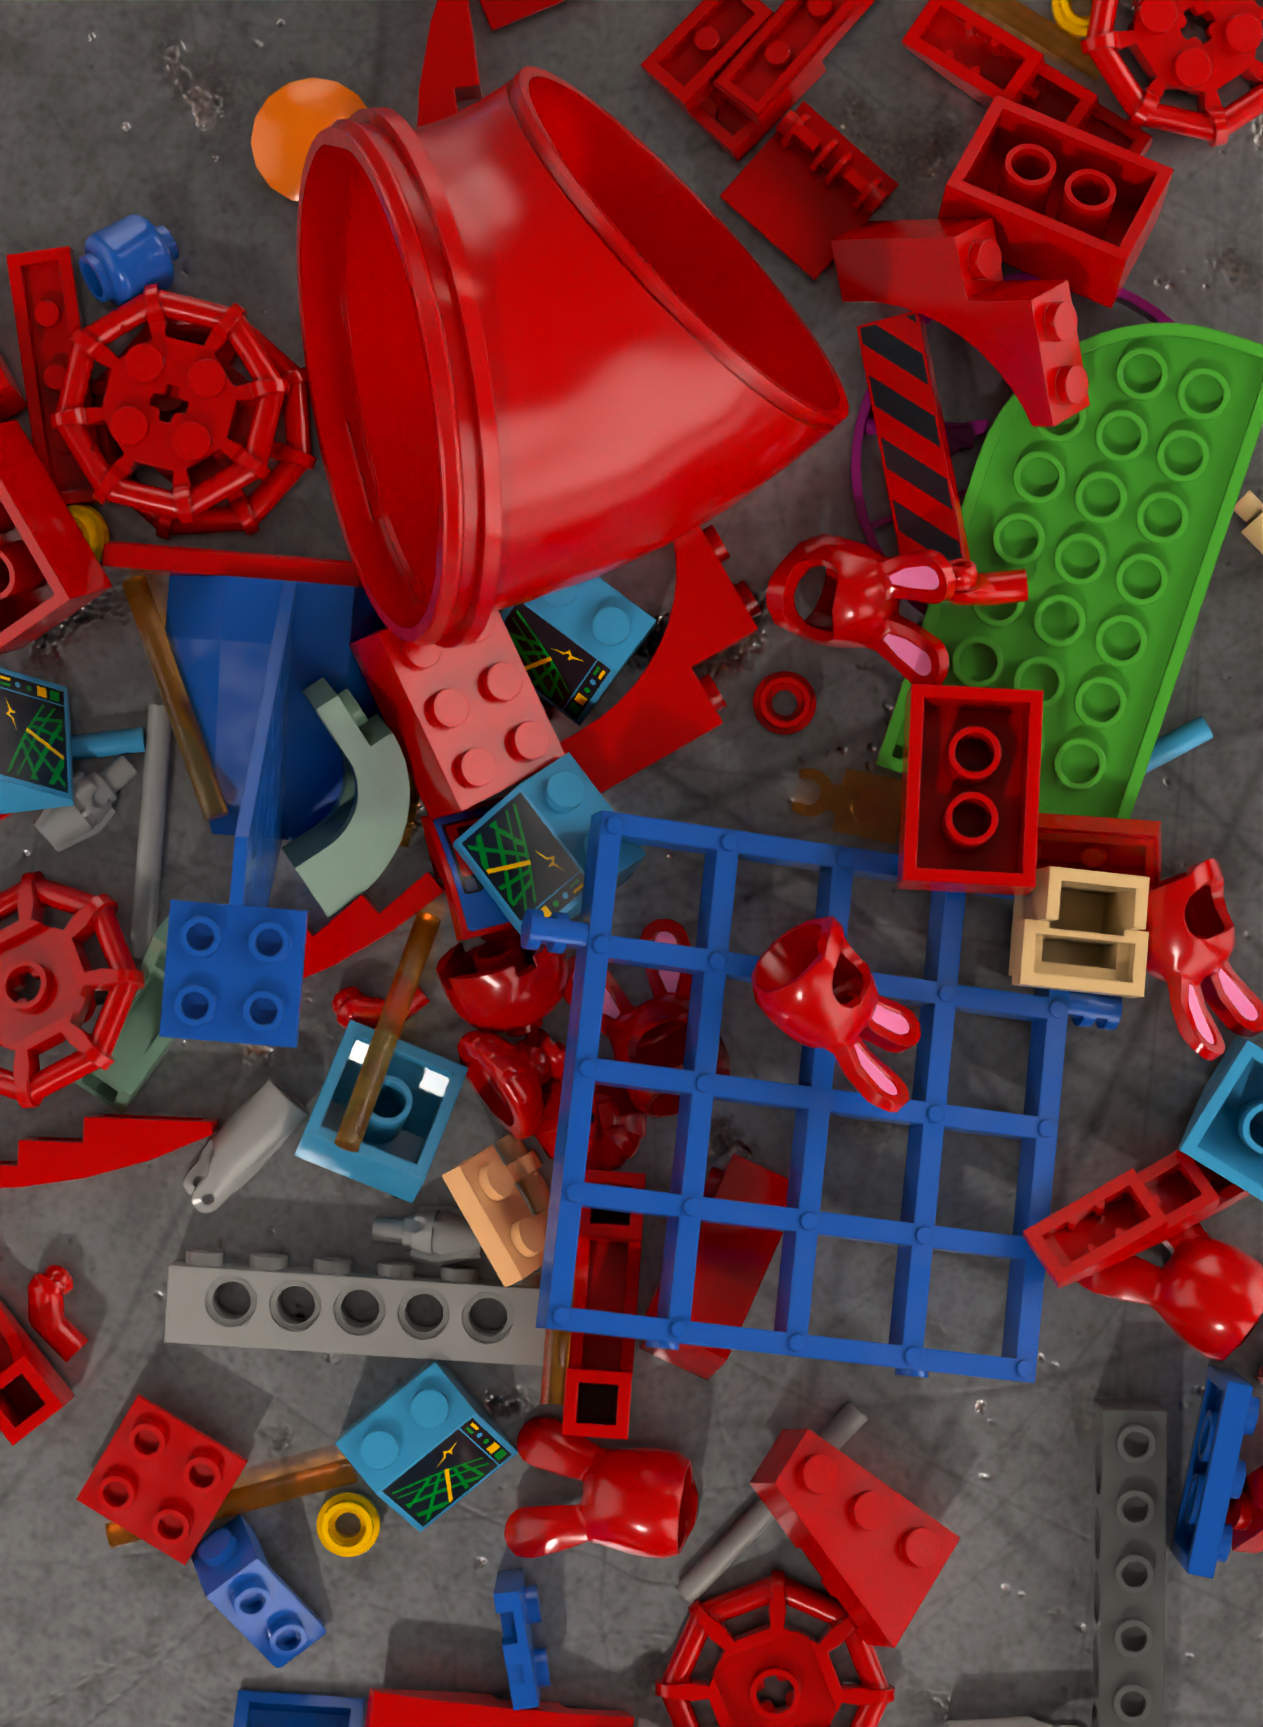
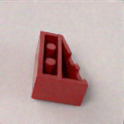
[639,1154,789,1381]
[749,1428,960,1648]

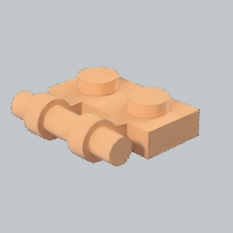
[441,1133,550,1288]

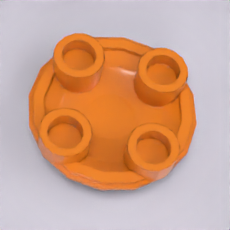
[251,77,367,202]

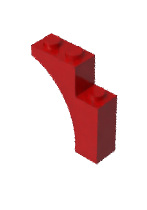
[831,218,1090,427]
[560,524,762,794]

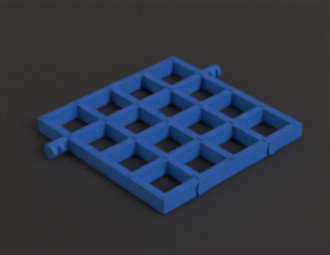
[520,810,1122,1383]

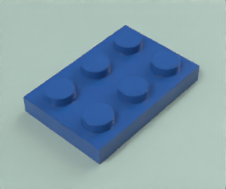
[1170,1364,1260,1579]

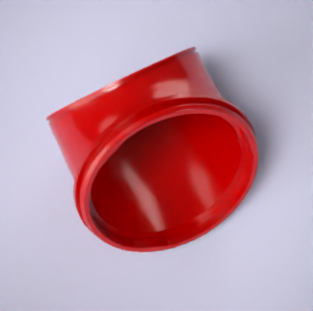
[297,66,849,649]

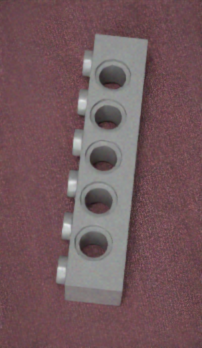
[164,1249,553,1367]

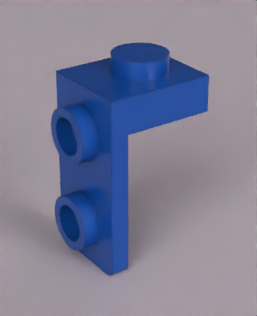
[191,1514,326,1668]

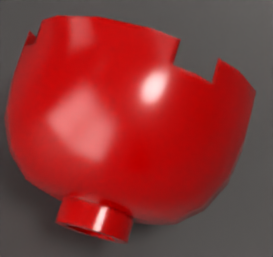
[436,928,569,1037]

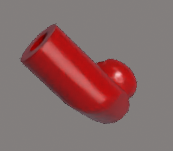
[947,559,1028,606]
[332,977,431,1035]
[27,1264,89,1362]

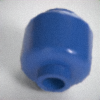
[79,214,179,307]

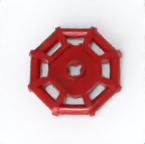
[1080,0,1263,147]
[49,283,291,525]
[90,313,317,540]
[0,871,145,1108]
[655,1570,895,1727]

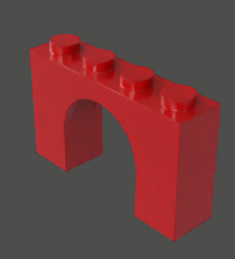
[562,1169,646,1440]

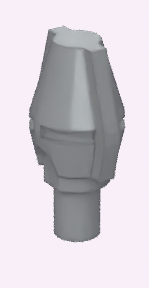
[32,755,138,852]
[372,1204,484,1266]

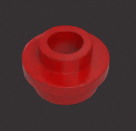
[753,671,817,735]

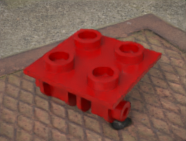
[719,101,899,281]
[76,1394,248,1565]

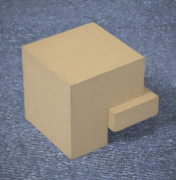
[1008,866,1150,998]

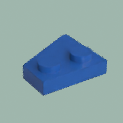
[493,1567,551,1710]

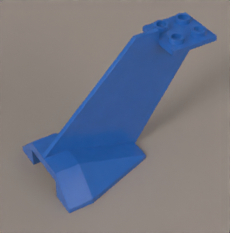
[159,575,386,1048]

